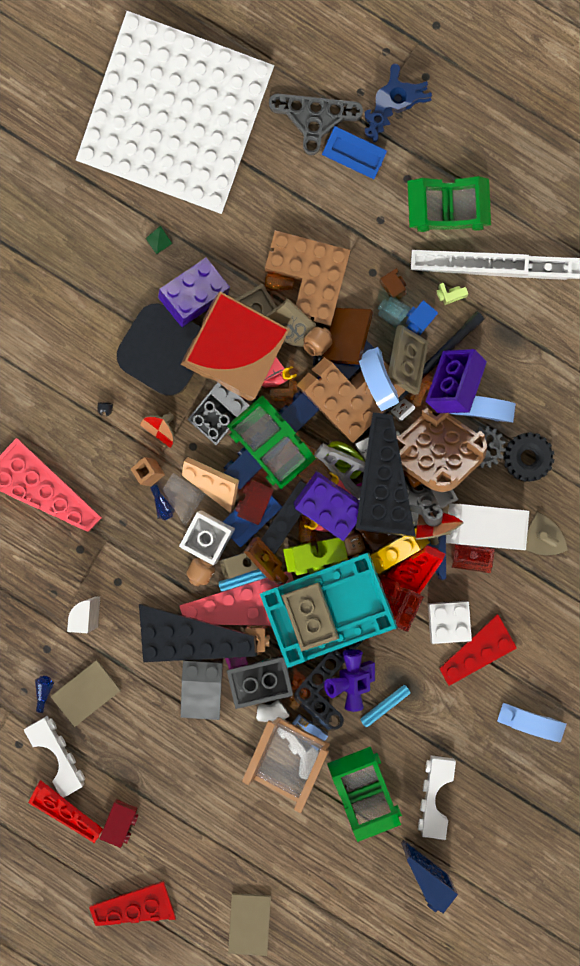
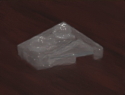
[163,473,206,525]

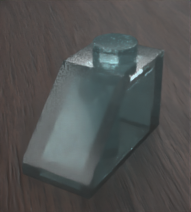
[378,297,411,329]

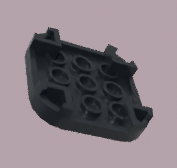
[116,303,201,396]

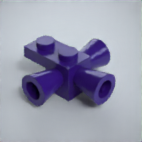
[324,649,375,712]

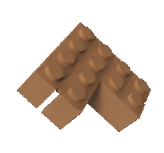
[265,230,351,328]
[297,357,406,443]

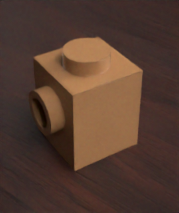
[131,457,165,486]

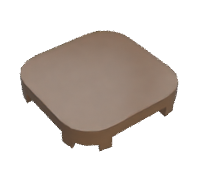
[396,407,487,492]

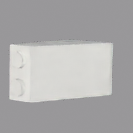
[446,503,529,550]

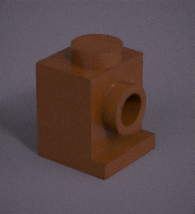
[379,268,407,301]

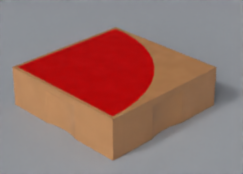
[181,291,290,401]

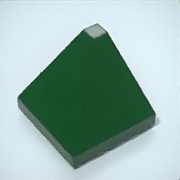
[146,226,172,255]

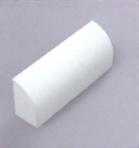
[67,597,100,633]

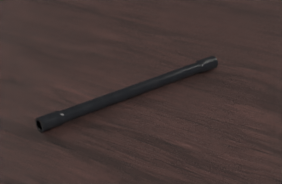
[358,311,485,441]

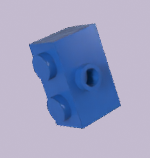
[405,300,438,335]

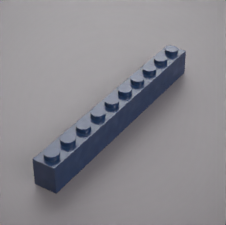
[224,340,374,490]

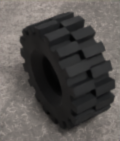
[503,432,555,482]

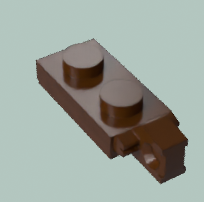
[244,537,289,585]

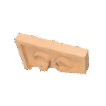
[182,457,239,513]

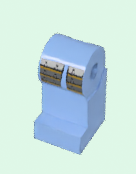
[292,714,328,750]

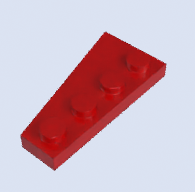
[384,545,445,596]
[439,614,517,686]
[28,780,103,843]
[89,881,176,926]

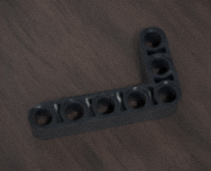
[294,640,363,731]

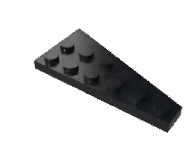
[356,412,416,537]
[139,604,258,663]

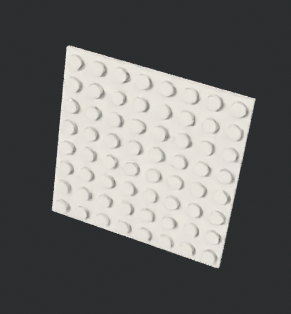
[76,11,274,214]

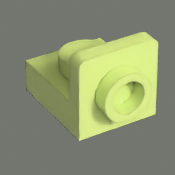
[437,283,468,305]

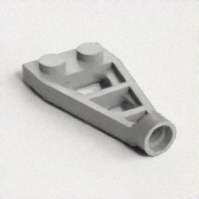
[314,443,365,500]

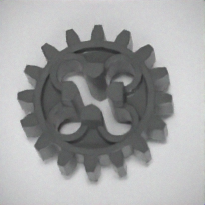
[473,426,506,468]

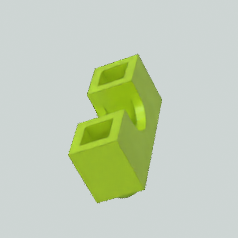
[283,537,348,575]

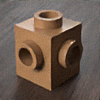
[245,625,270,655]

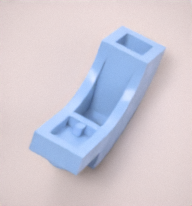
[359,347,399,411]
[449,396,516,423]
[497,703,566,742]

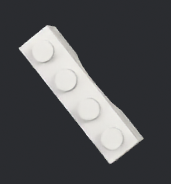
[24,716,85,798]
[418,756,456,840]

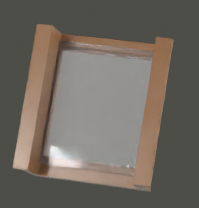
[242,717,330,813]

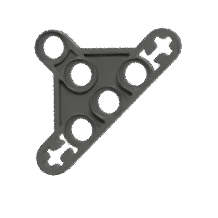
[269,94,363,155]
[405,480,443,527]

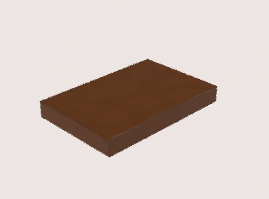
[322,308,373,365]

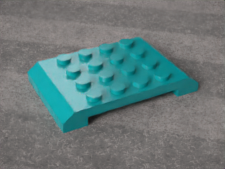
[260,552,398,668]

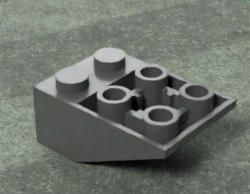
[187,383,257,445]

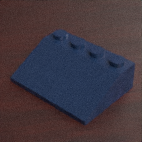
[401,840,458,914]

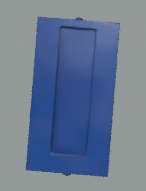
[322,126,387,179]
[223,485,282,548]

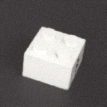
[179,511,235,565]
[428,601,472,644]

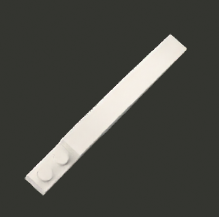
[411,250,580,280]

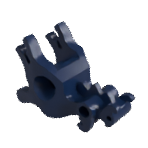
[365,63,432,143]

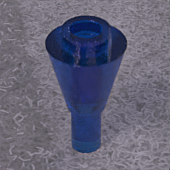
[150,485,175,521]
[35,676,54,713]

